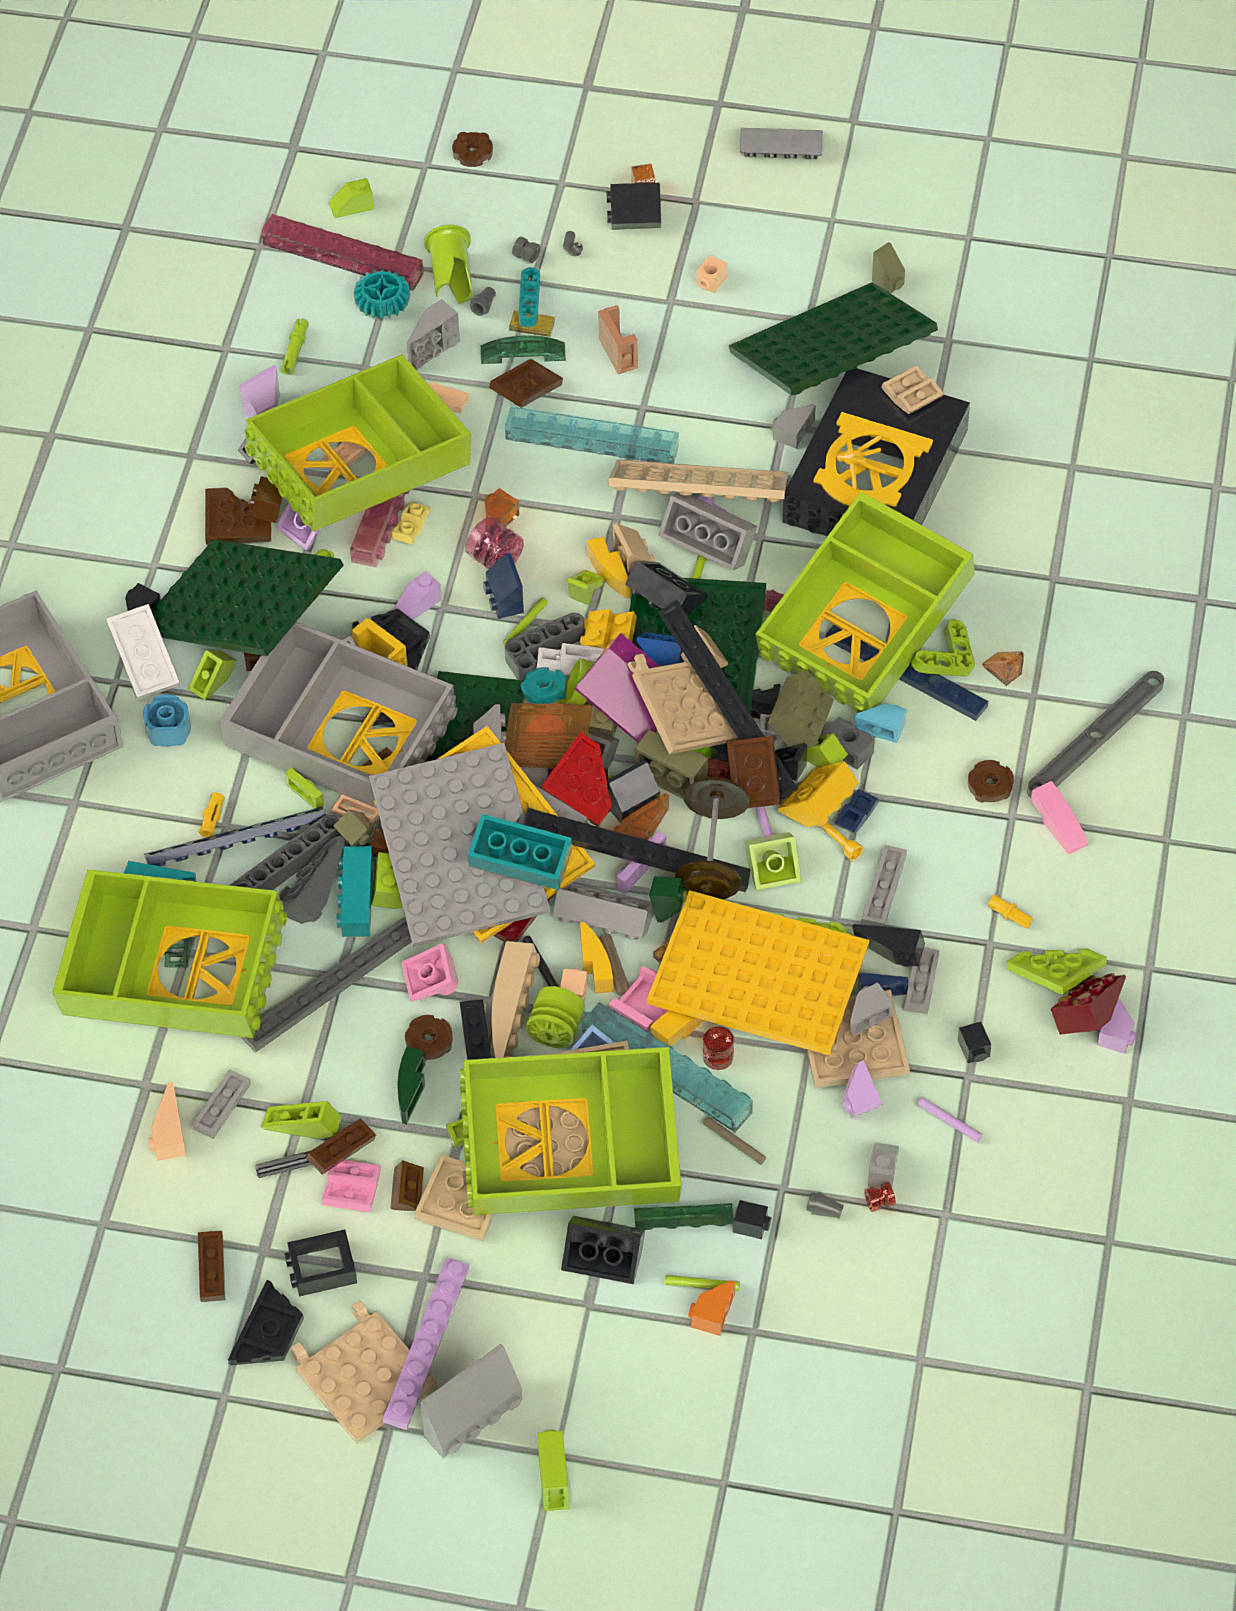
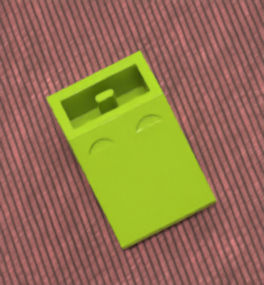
[372,852,403,909]

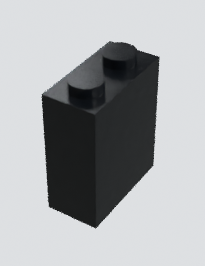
[606,182,661,230]

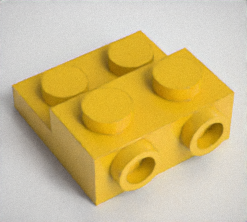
[580,609,637,648]

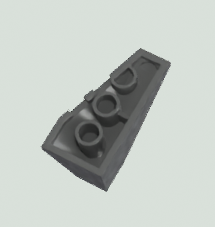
[279,835,346,924]

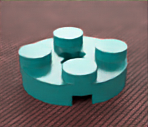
[521,667,567,708]

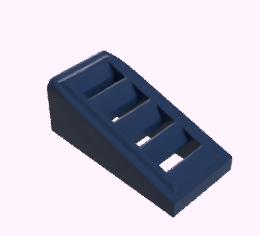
[858,973,909,996]

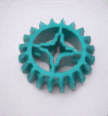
[354,268,410,320]

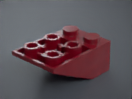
[1051,973,1126,1035]

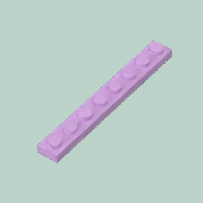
[383,1257,470,1430]

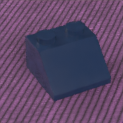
[483,552,524,619]

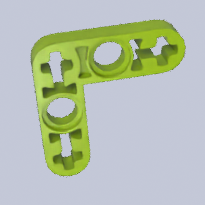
[911,619,975,677]

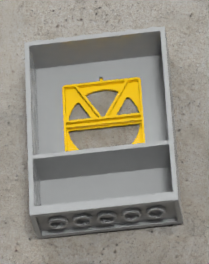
[0,590,123,803]
[219,622,458,808]

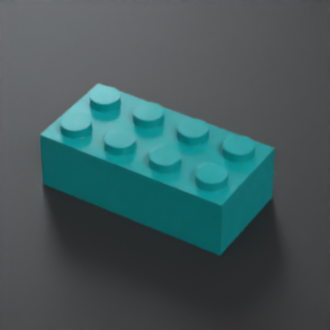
[468,814,573,890]

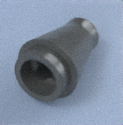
[470,287,496,316]
[806,1191,844,1219]

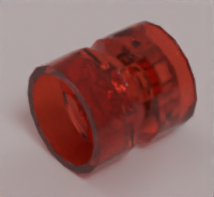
[703,1026,734,1070]

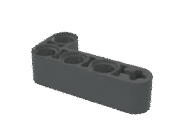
[505,613,585,680]

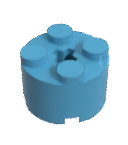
[143,694,191,747]

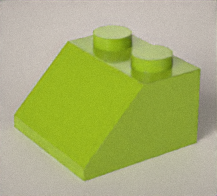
[744,832,802,890]

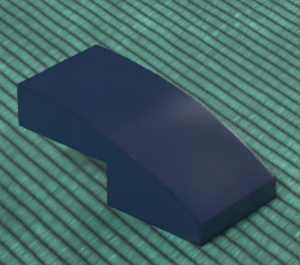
[835,789,878,834]

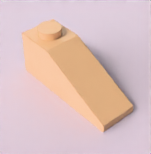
[148,1082,186,1161]

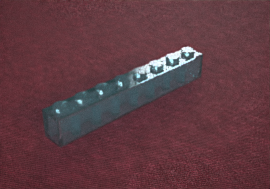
[505,406,679,463]
[582,1002,753,1133]

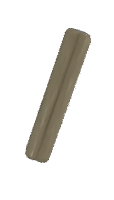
[599,934,629,995]

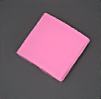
[322,1160,381,1213]

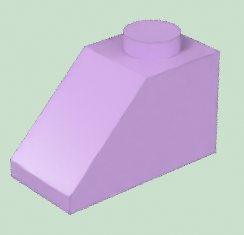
[394,571,442,620]
[1098,998,1136,1054]
[842,1060,883,1119]

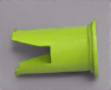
[424,224,474,304]

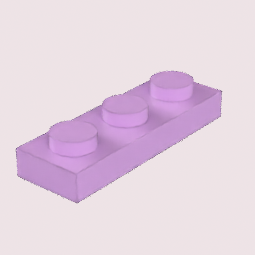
[616,831,666,895]

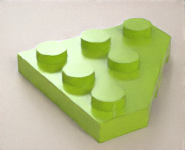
[1006,948,1107,995]

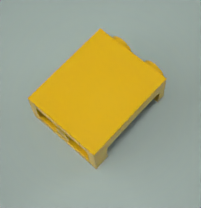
[351,617,408,667]

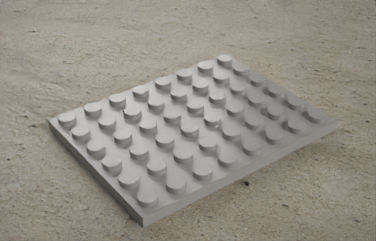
[369,743,550,947]

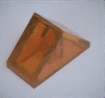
[982,651,1024,686]

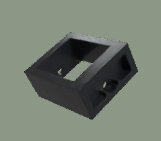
[284,1229,357,1297]

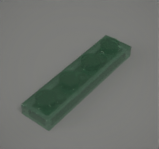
[634,1203,734,1230]

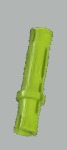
[281,318,309,375]

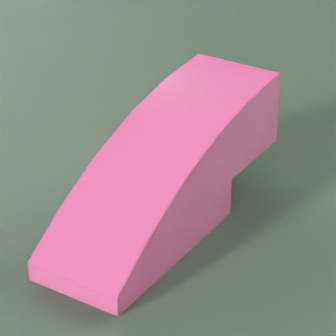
[1031,781,1088,854]

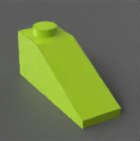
[262,1101,342,1139]

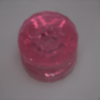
[465,517,524,569]

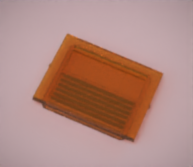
[505,703,592,768]

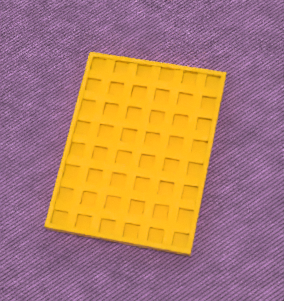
[647,890,870,1056]

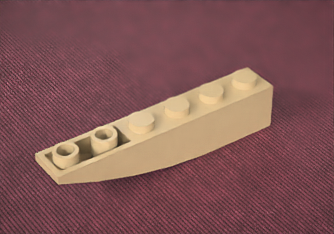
[492,941,540,1058]

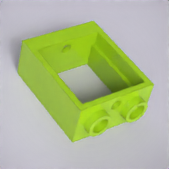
[537,1429,569,1512]

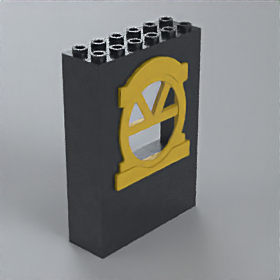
[782,368,970,536]

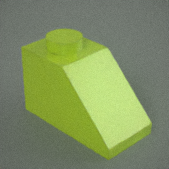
[329,178,374,218]
[188,649,237,700]
[807,733,848,767]

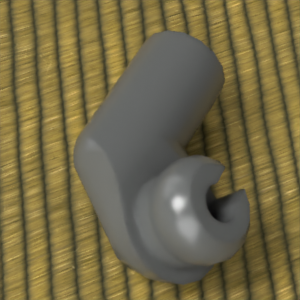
[563,231,583,256]

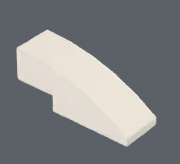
[536,643,605,676]

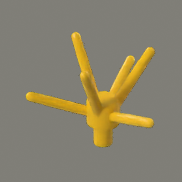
[837,431,886,490]

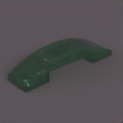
[481,335,566,364]

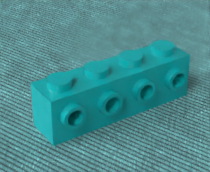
[337,846,373,937]

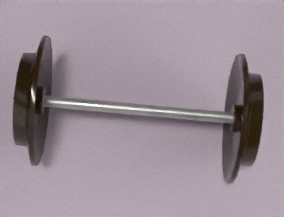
[675,777,749,900]

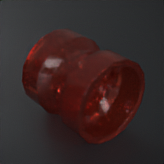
[864,1182,896,1212]

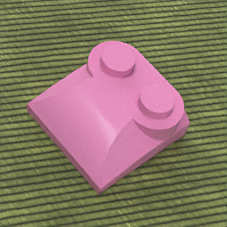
[402,943,458,1002]

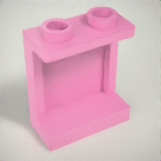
[609,966,669,1040]

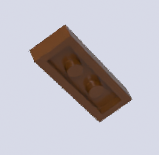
[306,1118,376,1175]
[198,1230,226,1302]

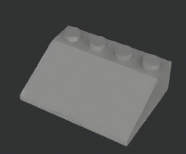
[420,1344,522,1458]

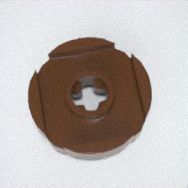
[452,132,493,167]
[968,760,1014,803]
[405,1015,453,1061]

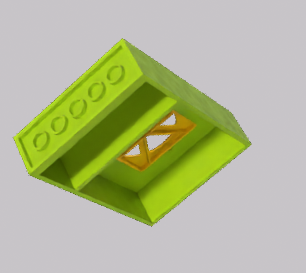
[244,354,471,532]
[756,492,975,713]
[52,869,287,1038]
[459,1047,681,1216]

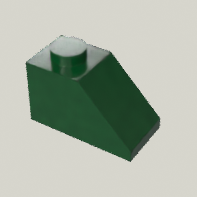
[649,876,687,923]

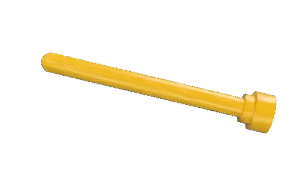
[820,822,863,861]

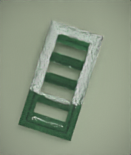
[164,937,192,968]

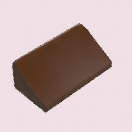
[391,1160,424,1211]

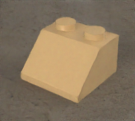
[613,523,655,577]

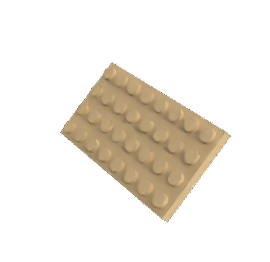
[609,459,789,502]

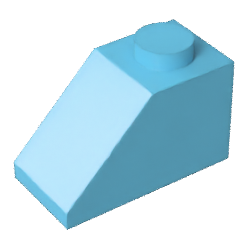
[855,703,907,743]

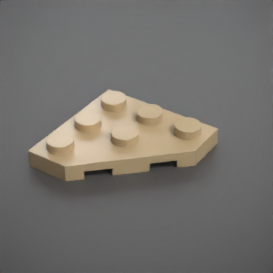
[414,1155,492,1241]

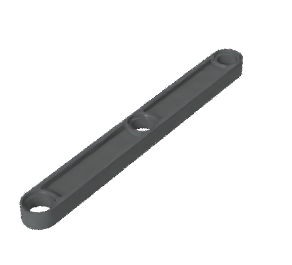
[1027,671,1164,798]

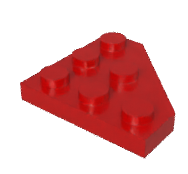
[541,732,612,827]

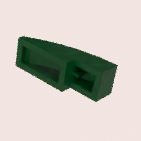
[397,1046,426,1125]

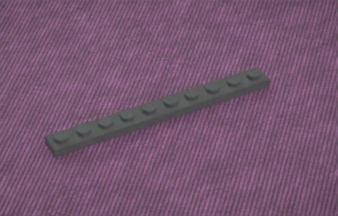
[241,917,412,1053]

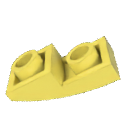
[392,501,430,545]

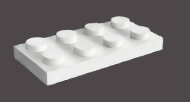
[106,604,180,700]

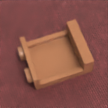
[598,305,638,374]

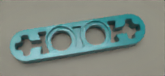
[519,267,540,327]

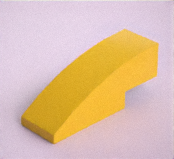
[587,536,631,599]
[580,922,614,993]
[650,1010,705,1049]

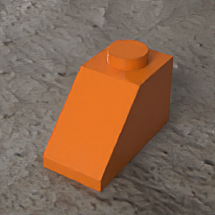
[688,1281,735,1336]

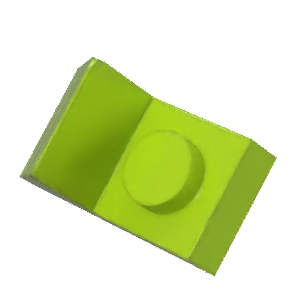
[567,570,605,605]

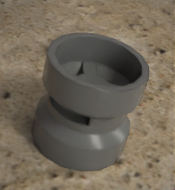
[512,236,541,263]

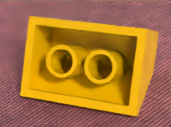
[777,761,859,827]

